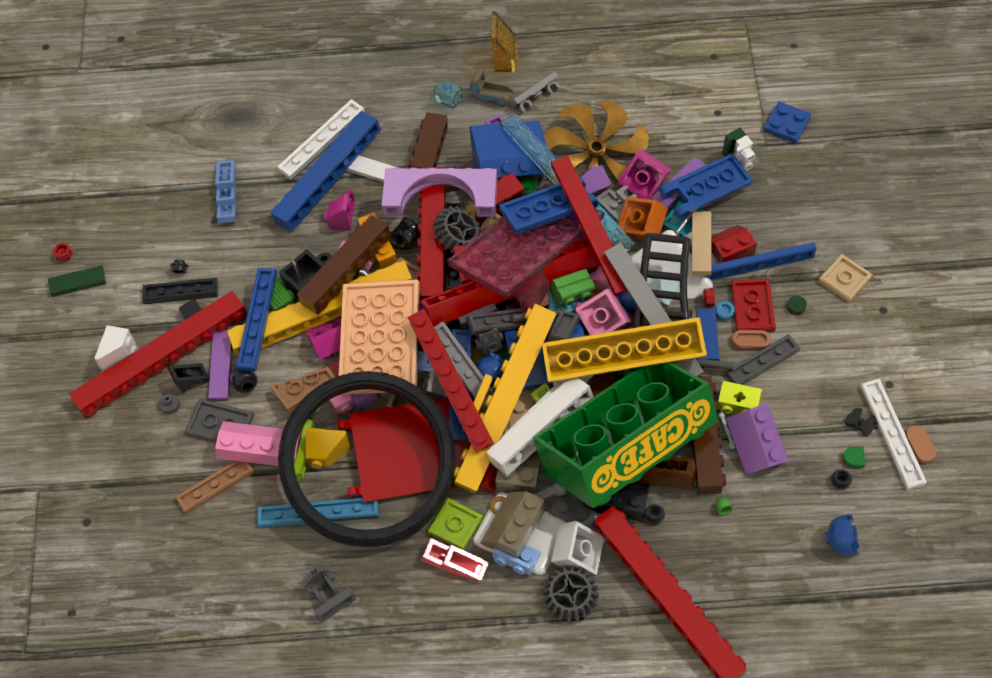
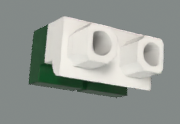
[722,127,755,171]

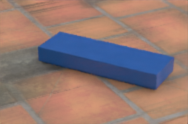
[696,308,719,361]

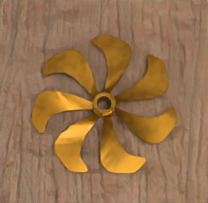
[544,101,649,197]

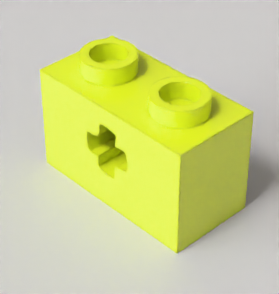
[718,381,762,414]

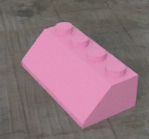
[215,421,301,466]

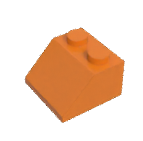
[616,197,668,241]

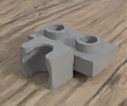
[596,185,637,224]

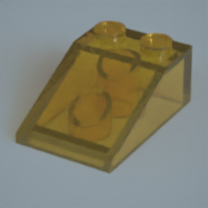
[492,11,519,73]

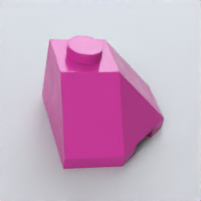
[324,189,355,230]

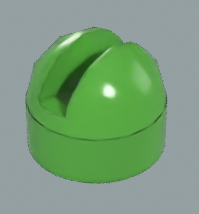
[716,497,734,515]

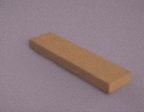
[175,461,255,514]

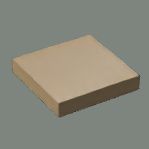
[818,254,873,303]

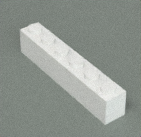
[486,378,594,476]

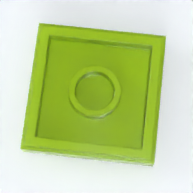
[428,498,483,551]

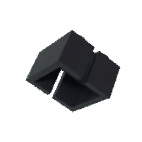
[279,249,324,297]

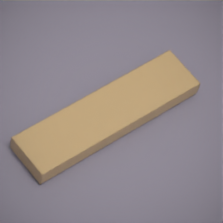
[692,211,711,275]

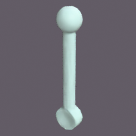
[717,412,736,450]

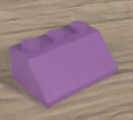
[725,403,788,475]

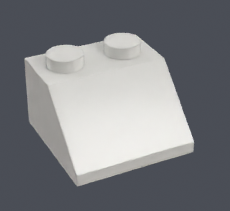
[94,325,139,372]
[551,521,604,575]

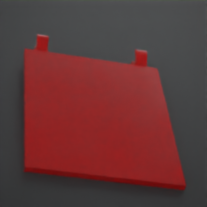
[336,397,471,503]

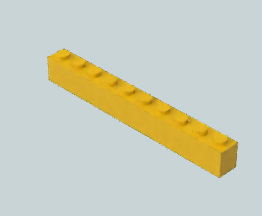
[227,261,412,356]
[453,304,556,494]

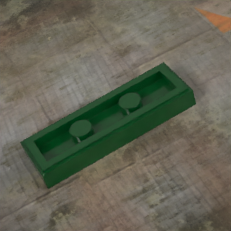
[48,265,106,297]

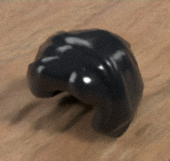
[389,217,420,250]

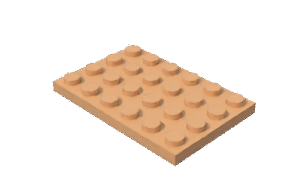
[339,280,420,395]

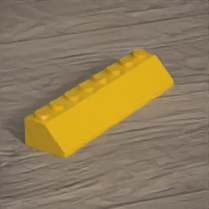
[542,317,707,382]

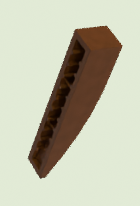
[636,456,697,489]

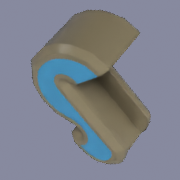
[469,69,513,106]

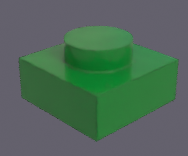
[519,177,537,195]

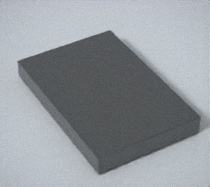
[185,398,254,443]

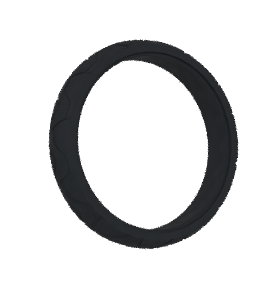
[278,371,456,547]

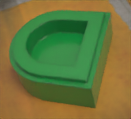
[843,447,865,468]

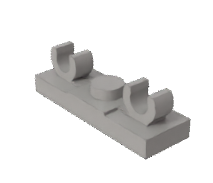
[509,71,560,113]

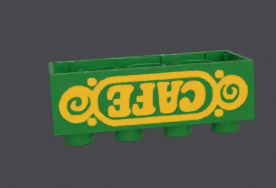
[533,362,718,508]

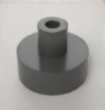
[159,394,180,414]

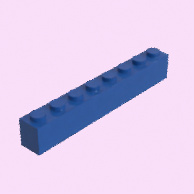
[271,111,381,232]

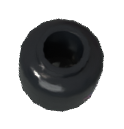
[230,367,258,393]

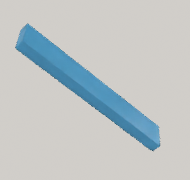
[258,498,379,528]

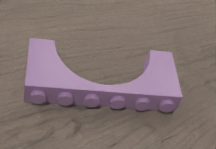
[382,168,498,217]

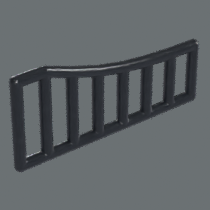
[629,233,697,371]

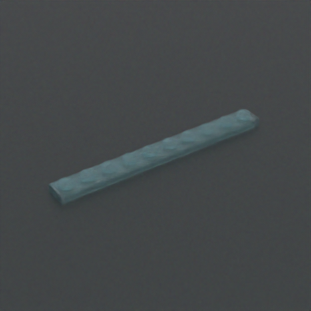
[501,113,635,251]

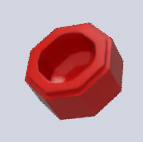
[53,242,73,262]
[702,288,715,307]

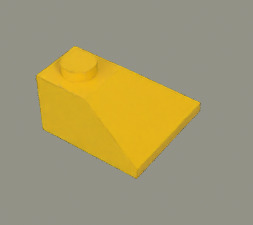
[305,428,351,469]

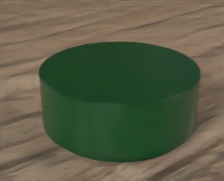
[787,296,807,315]

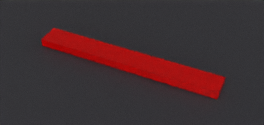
[550,156,628,295]

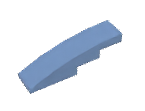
[215,160,237,224]

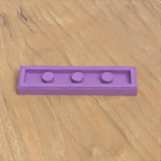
[208,330,232,401]

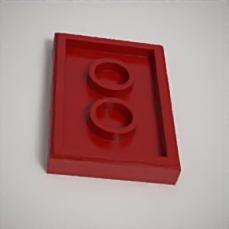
[731,279,776,332]

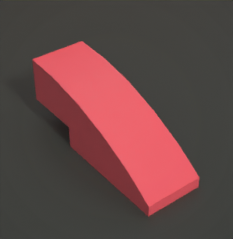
[420,539,488,581]

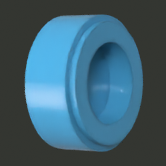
[716,301,735,321]

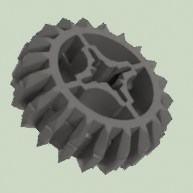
[432,206,482,254]
[542,566,599,622]

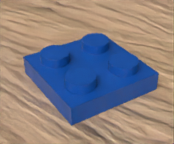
[764,101,812,144]

